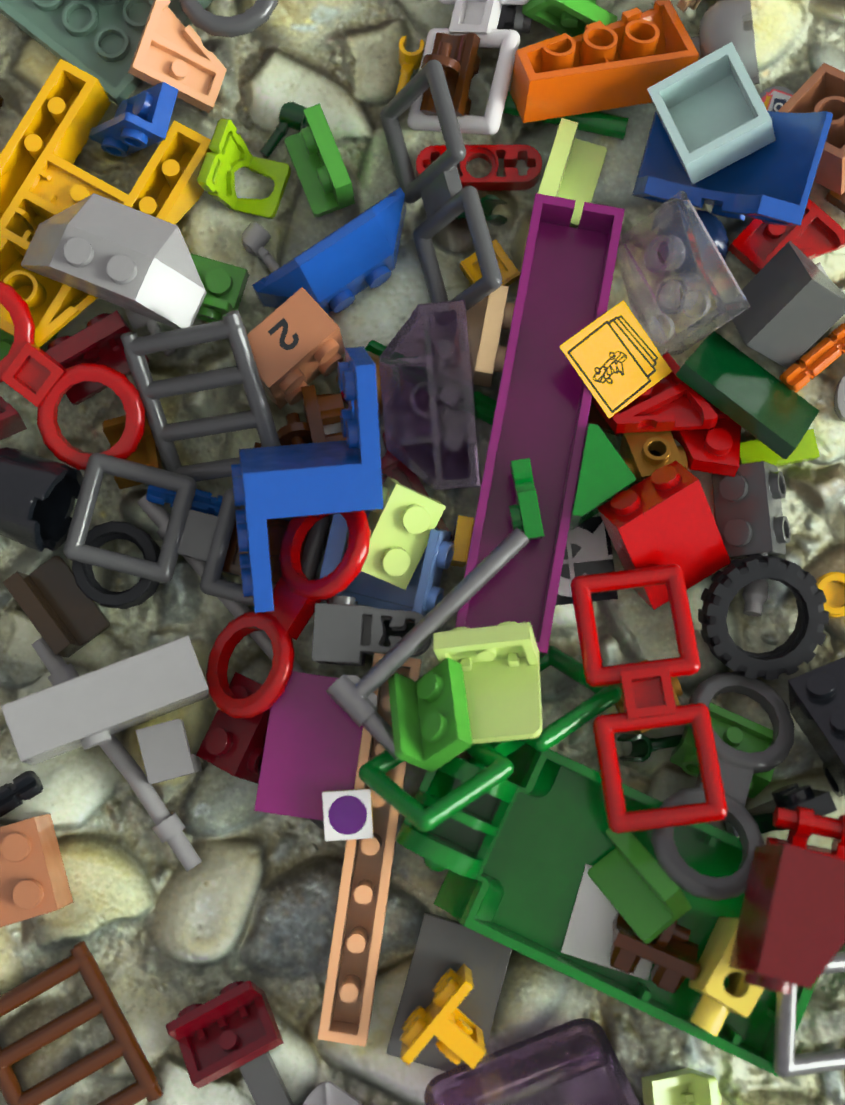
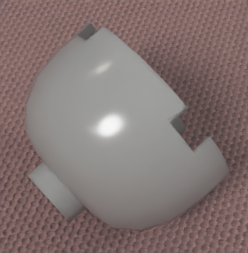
[691,0,760,85]

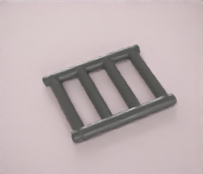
[120,310,281,482]

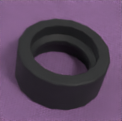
[72,521,161,609]

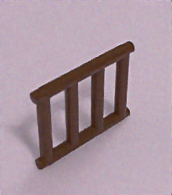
[0,941,163,1105]

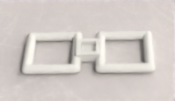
[407,0,529,135]

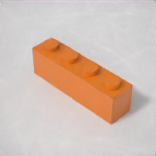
[510,0,699,123]

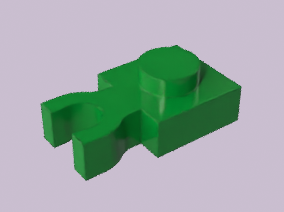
[509,458,544,541]

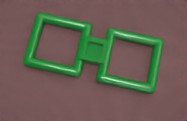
[358,646,622,832]

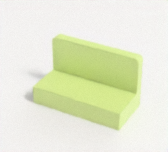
[538,118,607,228]

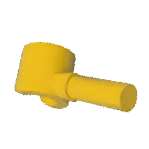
[395,36,424,95]

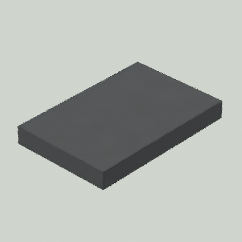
[386,912,512,1081]

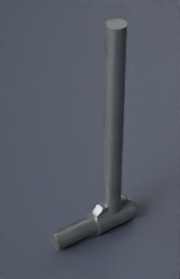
[326,528,530,760]

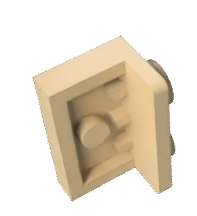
[448,285,515,388]

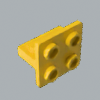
[400,964,486,1069]

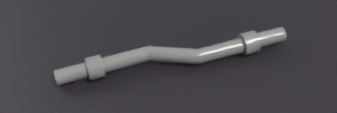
[32,637,202,871]

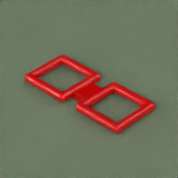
[570,564,728,833]

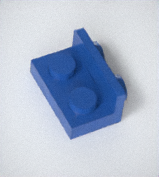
[89,82,178,157]

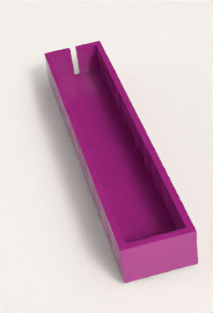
[455,193,625,658]

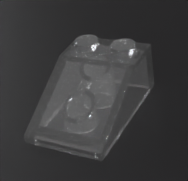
[617,191,751,356]

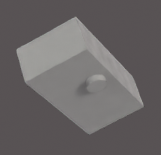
[1,636,209,765]

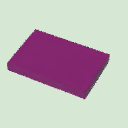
[254,671,363,821]

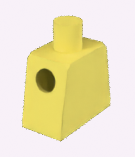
[688,917,764,1037]

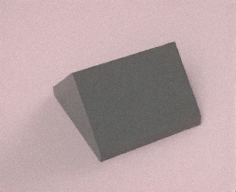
[725,241,845,369]

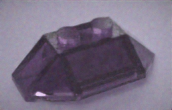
[379,300,481,490]

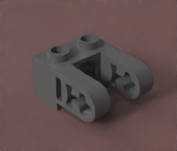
[312,595,432,666]

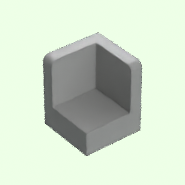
[136,719,202,785]

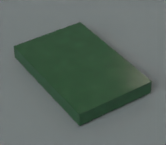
[676,330,819,459]

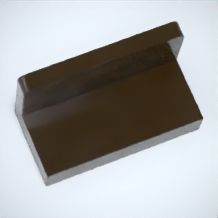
[3,555,110,658]

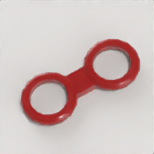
[0,281,146,470]
[206,511,371,719]

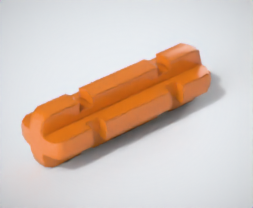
[779,323,845,393]

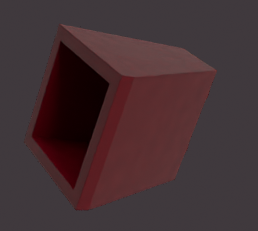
[729,843,845,995]

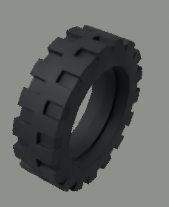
[698,554,829,680]

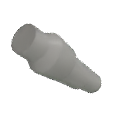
[742,554,768,617]

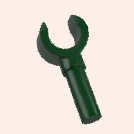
[260,102,307,158]
[455,194,508,226]
[617,734,682,762]

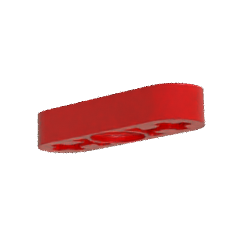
[416,144,542,191]

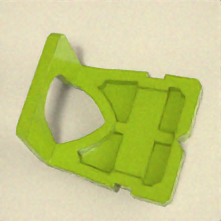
[197,118,291,219]

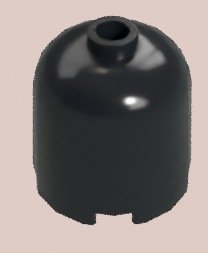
[0,447,83,552]

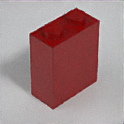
[597,460,731,610]

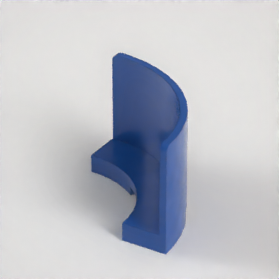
[632,111,833,226]

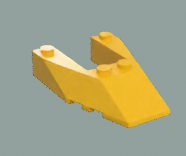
[0,58,212,347]

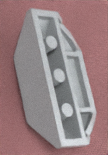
[20,193,207,329]

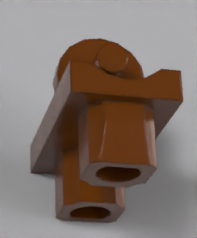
[420,33,481,117]
[277,385,347,446]
[610,912,701,993]

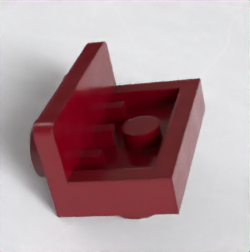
[45,310,149,405]
[196,672,271,784]
[165,980,284,1089]

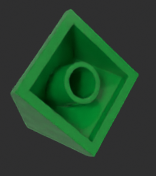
[569,423,637,530]

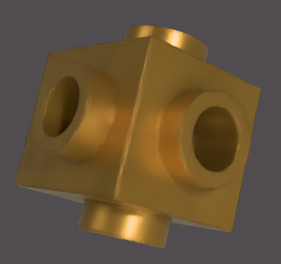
[619,431,688,488]

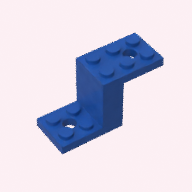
[231,347,384,613]

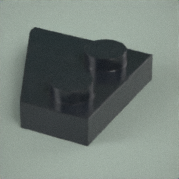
[722,783,837,837]

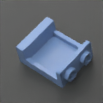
[319,511,454,621]

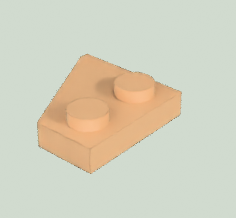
[128,0,227,113]

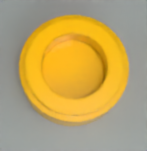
[816,572,845,618]

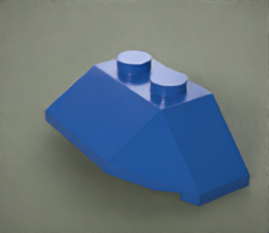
[252,187,406,314]

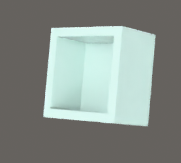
[647,42,776,185]

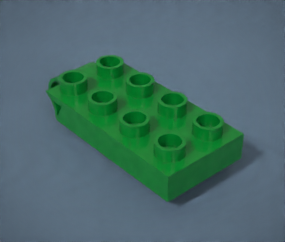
[395,744,819,1076]

